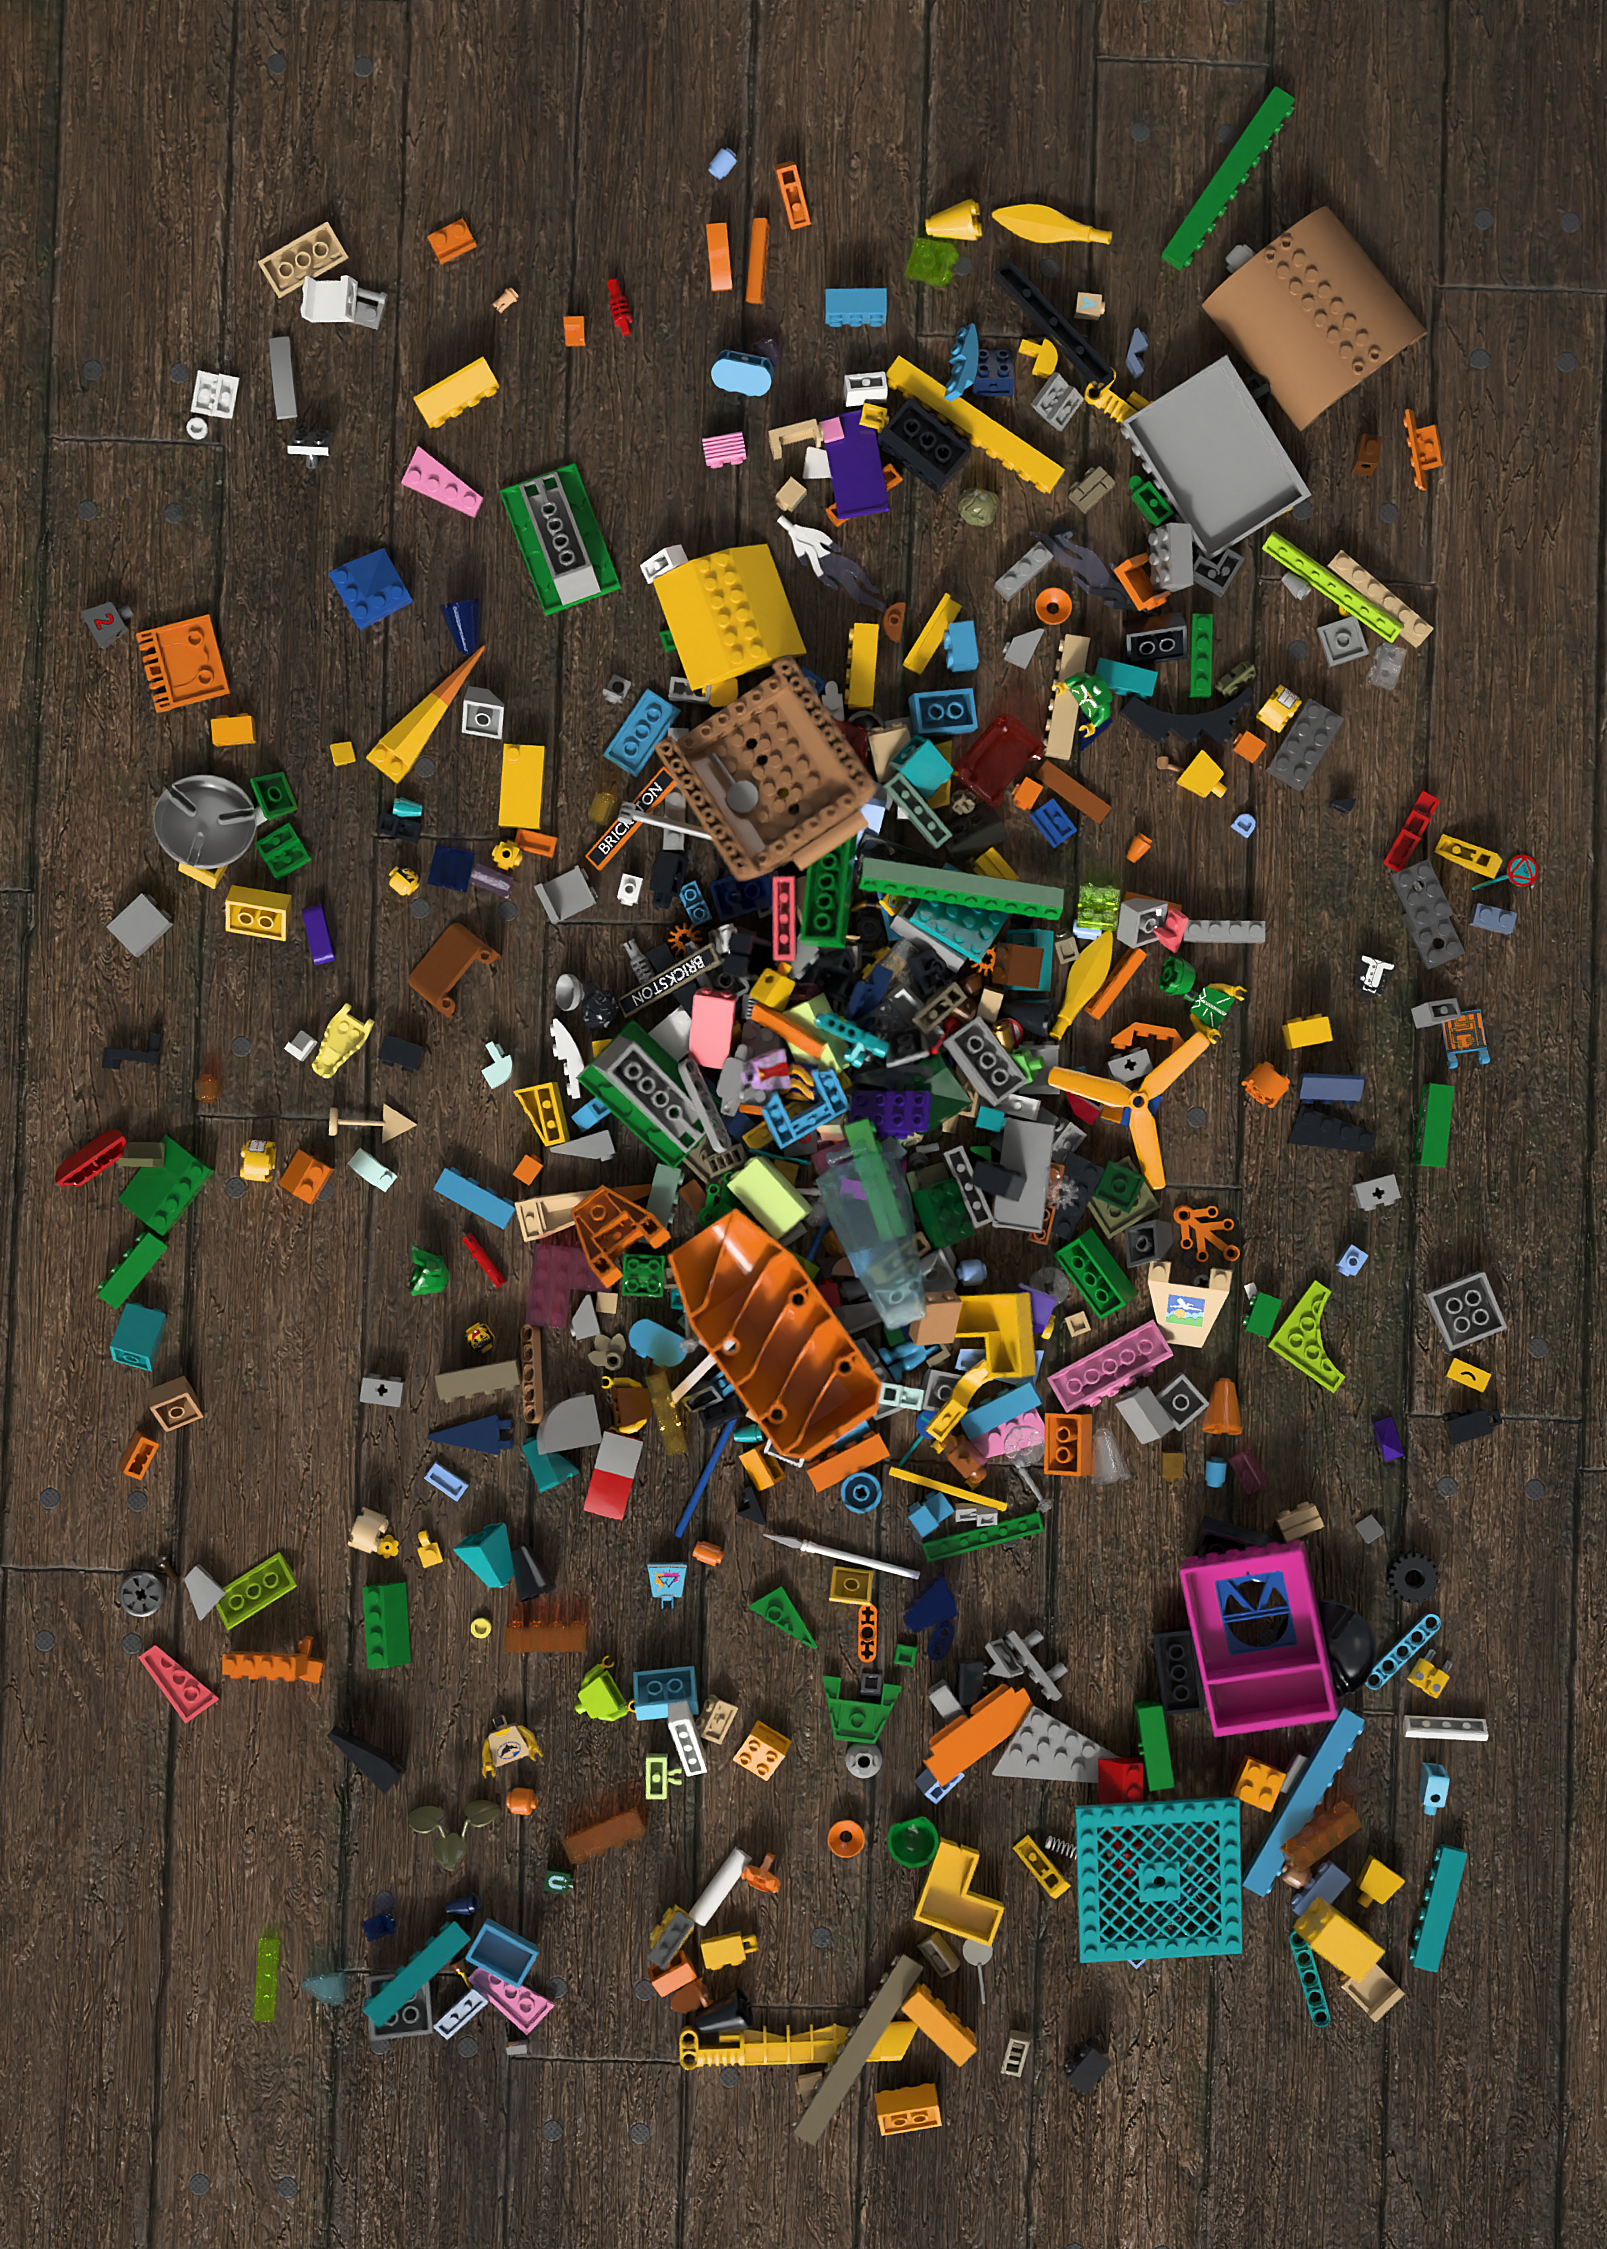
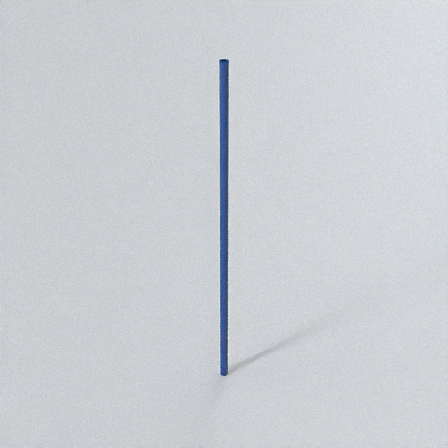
[674,1205,837,1538]

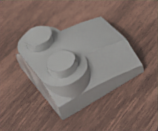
[921,1368,962,1412]

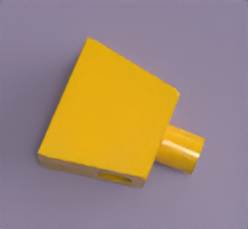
[1176,750,1228,798]
[749,961,795,1012]
[1356,1855,1405,1908]

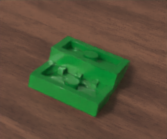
[254,823,312,881]

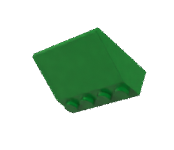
[118,1135,215,1236]

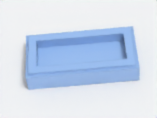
[424,1461,469,1501]

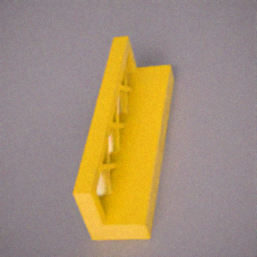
[903,593,962,676]

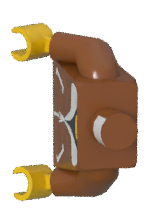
[931,1433,988,1491]

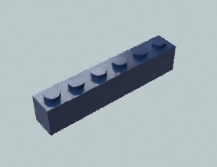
[681,1057,773,1158]

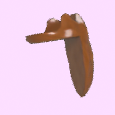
[671,1977,714,2013]

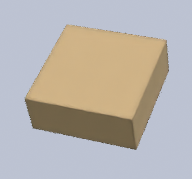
[595,1291,618,1314]
[1064,1311,1091,1337]

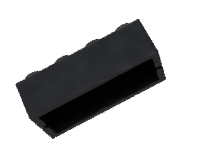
[723,932,777,983]

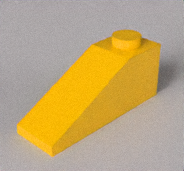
[1434,834,1502,879]
[1013,1835,1071,1899]

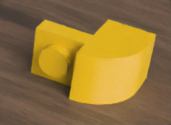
[1019,338,1058,379]

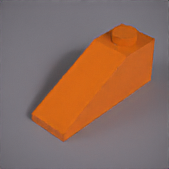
[774,160,811,230]

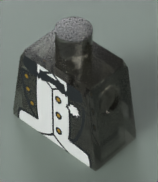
[1352,955,1397,1005]

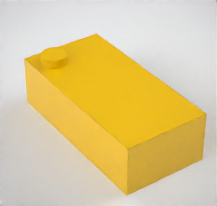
[499,744,546,830]

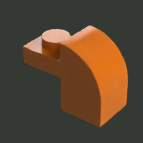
[297,1636,326,1683]

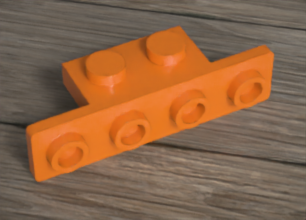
[1403,409,1444,491]

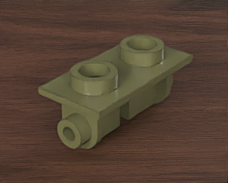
[1215,661,1256,700]

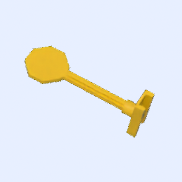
[702,677,738,707]

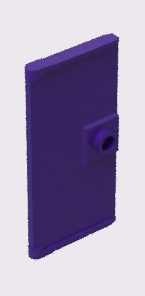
[820,410,890,519]

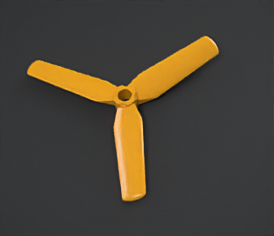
[1048,1032,1210,1191]

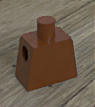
[1351,433,1382,477]

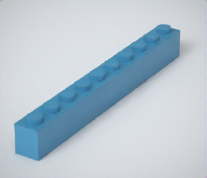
[1241,1705,1365,1897]

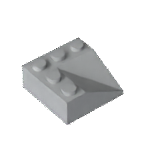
[1423,1271,1507,1351]
[365,1974,433,2041]

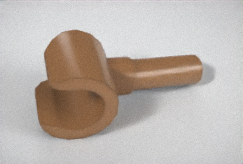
[1157,756,1185,774]

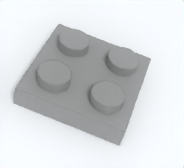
[1317,616,1369,667]

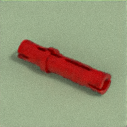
[461,1232,507,1288]

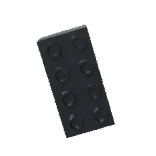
[877,398,972,496]

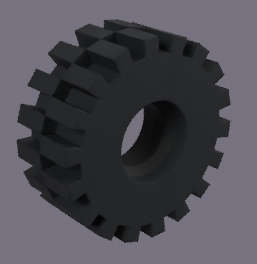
[1386,1551,1440,1604]

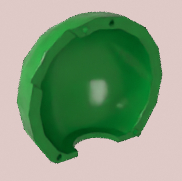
[887,1817,939,1868]

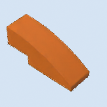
[706,223,732,291]

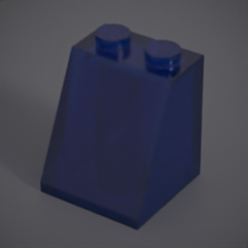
[903,1572,959,1634]

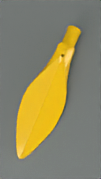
[992,204,1112,244]
[1049,930,1113,1040]

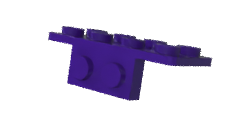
[849,1090,931,1140]

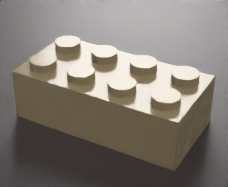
[435,1358,522,1403]

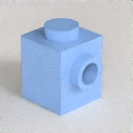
[1335,1244,1369,1277]

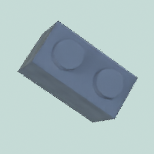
[1468,903,1517,935]

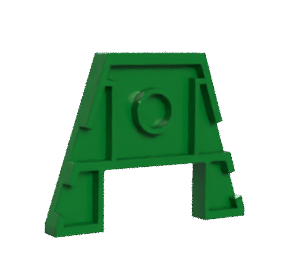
[823,1675,902,1744]

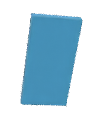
[603,688,681,778]

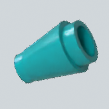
[392,797,423,817]
[733,1423,764,1443]

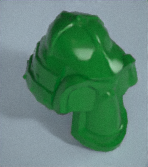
[409,1243,450,1296]

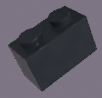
[378,1035,426,1073]

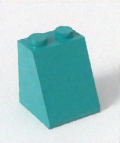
[888,734,954,800]
[110,1303,167,1372]

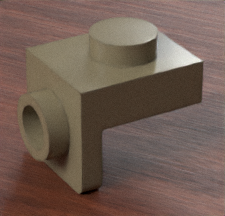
[925,1343,951,1369]

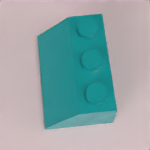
[1004,929,1054,992]

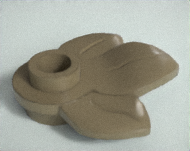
[588,1333,626,1370]

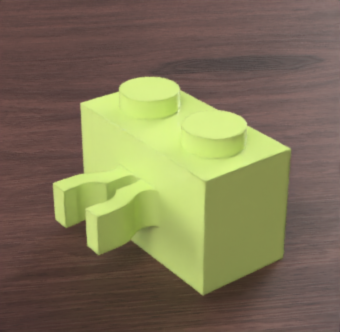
[646,1753,682,1799]

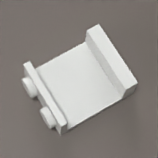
[301,276,358,322]

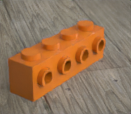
[806,1431,890,1493]
[222,1651,307,1681]

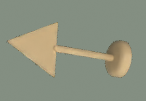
[329,1104,417,1143]

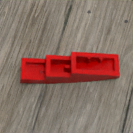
[1383,790,1441,872]

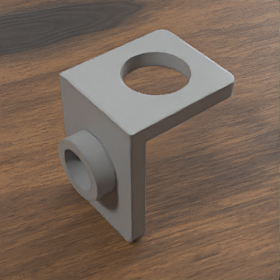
[602,674,631,704]

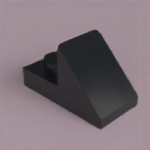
[736,1484,766,1525]

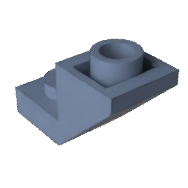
[1125,328,1149,379]

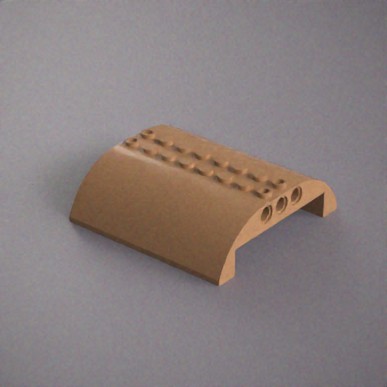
[1202,206,1428,432]

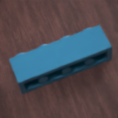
[433,1167,516,1229]
[959,1379,1043,1440]

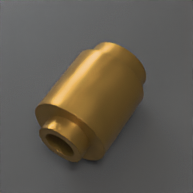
[990,1022,1014,1053]

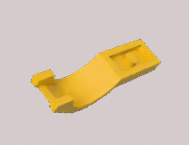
[924,1359,995,1442]

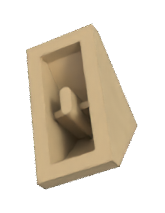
[975,985,1004,1024]

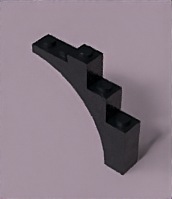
[1119,687,1254,746]

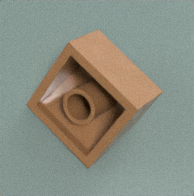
[147,1376,204,1432]

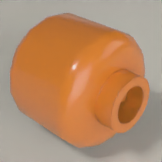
[507,1787,538,1815]

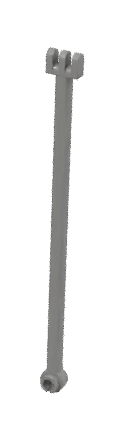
[618,802,795,862]

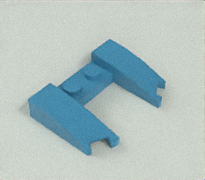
[761,1068,851,1149]

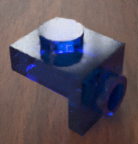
[361,1913,396,1942]

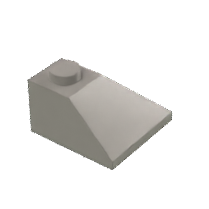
[462,686,504,739]

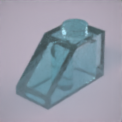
[301,1972,348,2006]

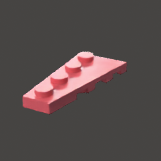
[138,1645,220,1724]

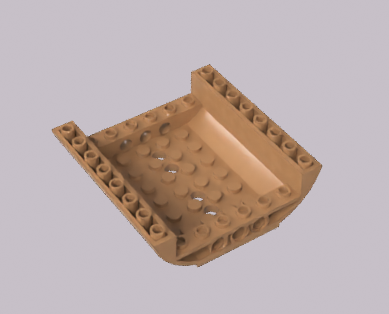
[653,654,876,880]

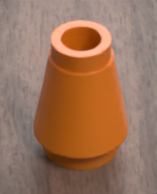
[1125,832,1153,863]

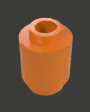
[693,1541,724,1566]

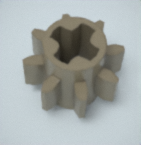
[950,788,976,815]

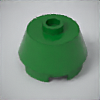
[1158,956,1196,995]

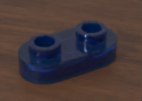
[927,1621,955,1661]

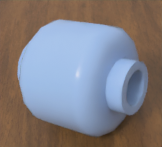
[956,1259,987,1286]

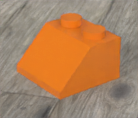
[279,1149,334,1204]

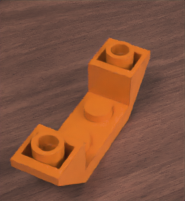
[1109,1022,1185,1054]

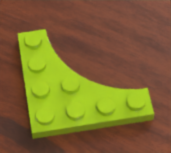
[1267,1280,1345,1393]

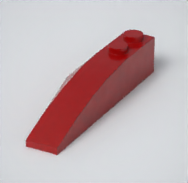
[1098,1757,1143,1879]

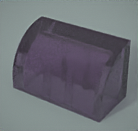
[470,863,516,899]

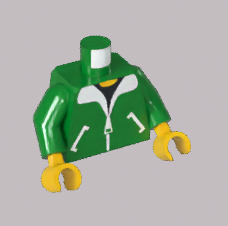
[1052,672,1113,737]

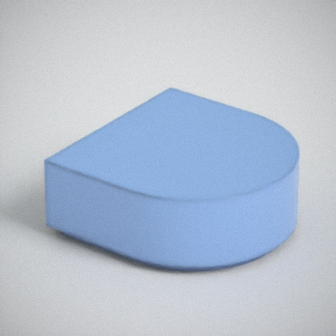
[1230,814,1255,838]

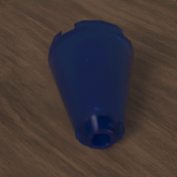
[440,598,480,655]

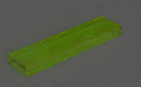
[253,1937,280,2022]

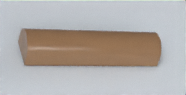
[791,810,870,871]

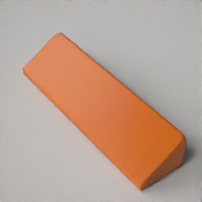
[751,1001,828,1060]

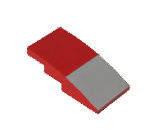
[583,1430,644,1521]

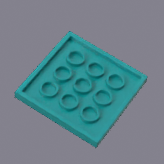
[910,862,1010,964]

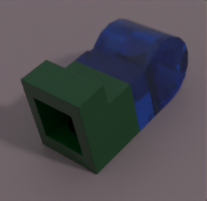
[883,1323,911,1347]

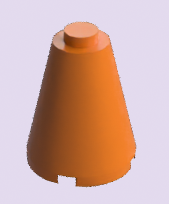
[1202,1378,1242,1435]

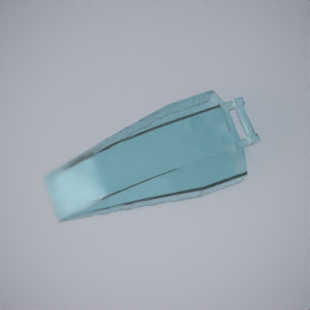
[816,1140,927,1330]

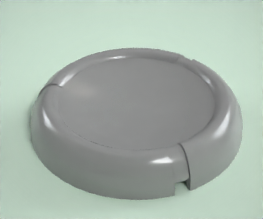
[153,775,257,869]

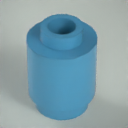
[1205,1456,1227,1487]

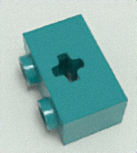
[974,1106,1007,1133]

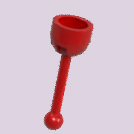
[930,1016,962,1054]

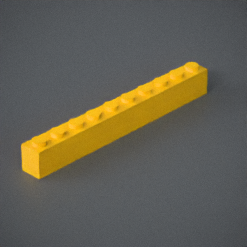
[885,356,1065,494]

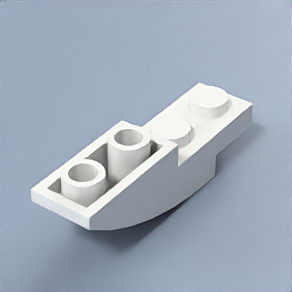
[550,1019,585,1099]

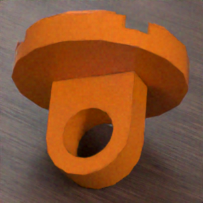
[741,1852,781,1893]

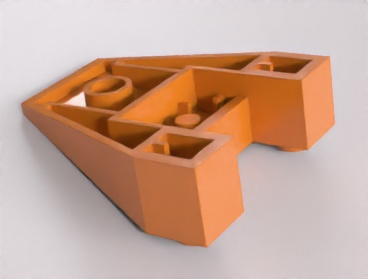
[570,1185,671,1288]

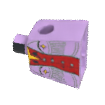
[741,1048,791,1090]

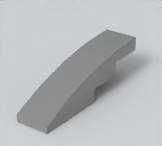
[269,336,298,419]

